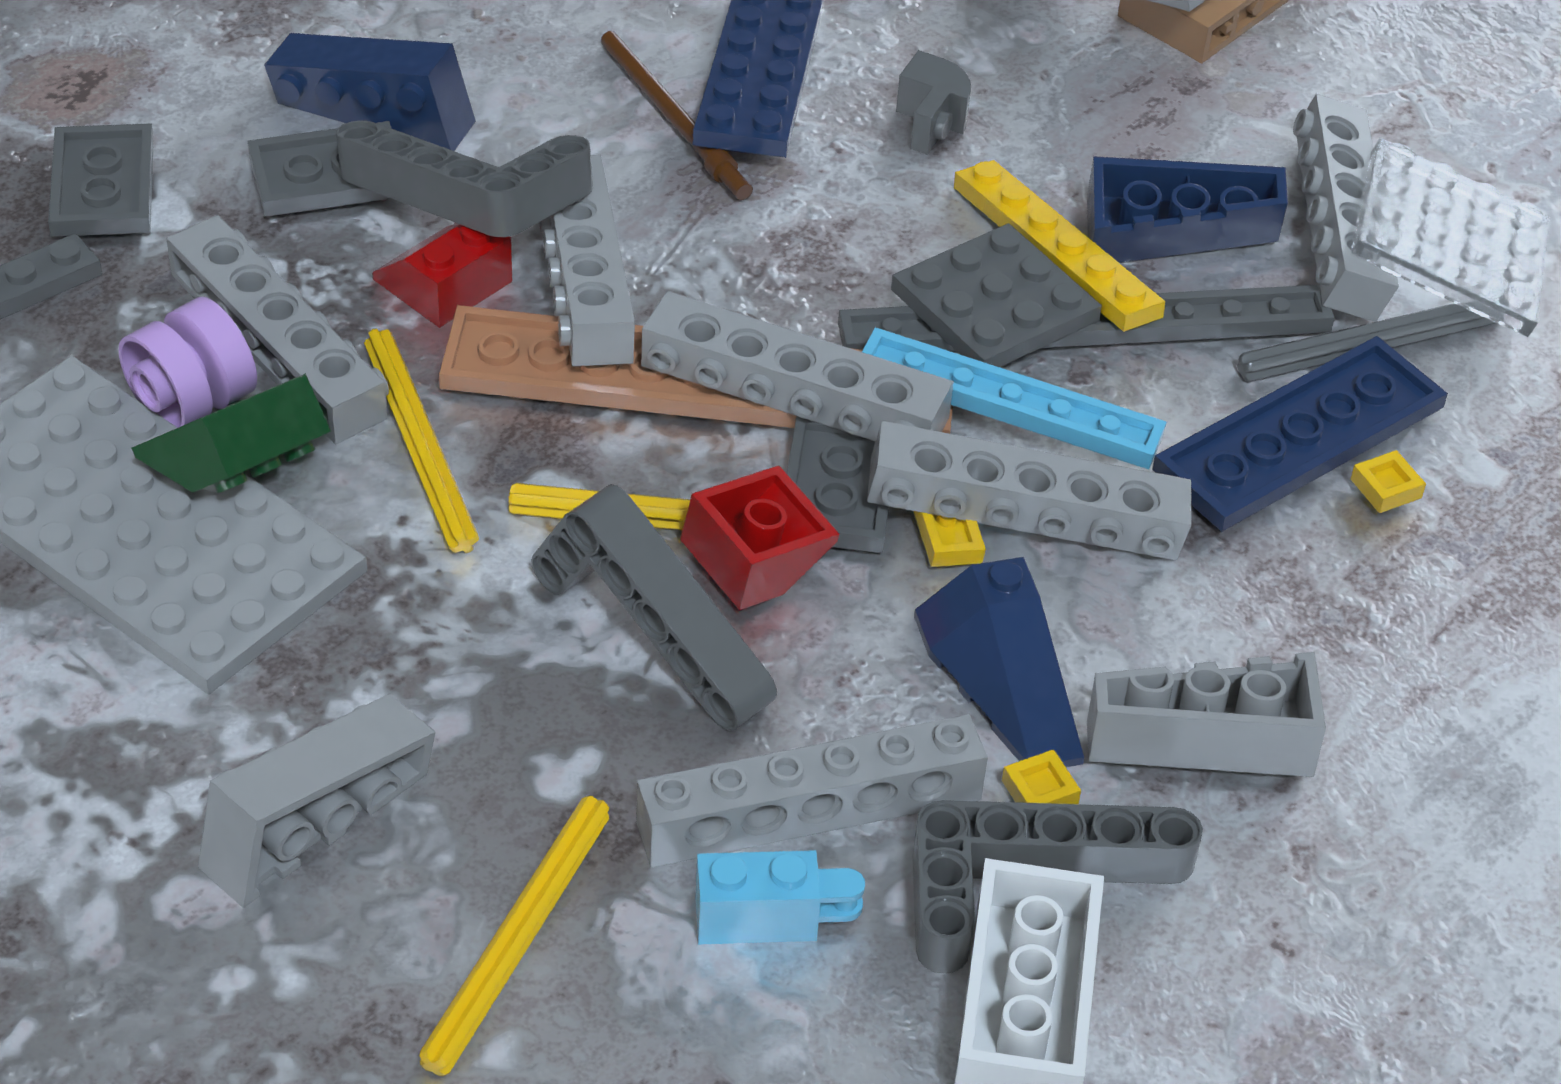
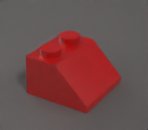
[372,223,512,328]
[680,465,840,610]

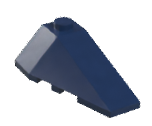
[914,557,1084,767]

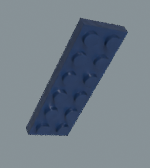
[693,0,824,158]
[1152,336,1448,532]

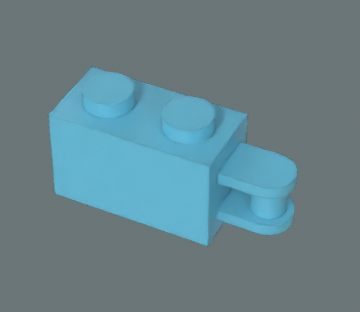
[695,850,865,945]

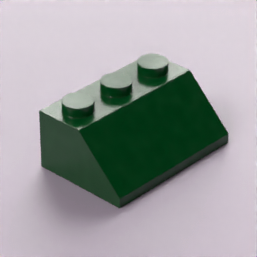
[131,373,331,493]

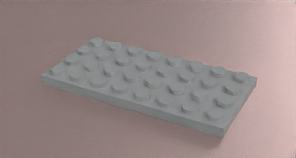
[0,355,367,695]

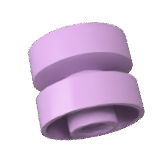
[119,297,257,428]

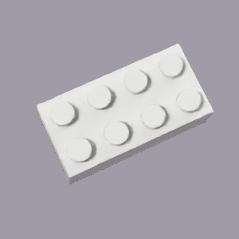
[954,858,1104,1084]

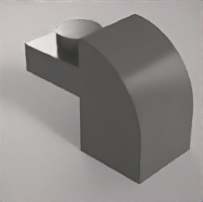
[896,50,971,155]

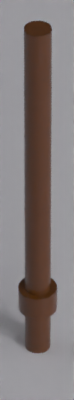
[601,31,753,200]

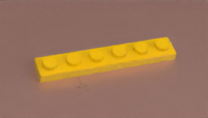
[954,160,1166,332]

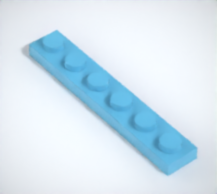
[862,327,1167,469]

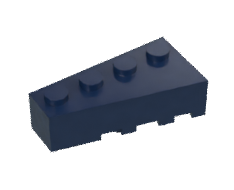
[264,33,476,151]
[1087,156,1288,263]

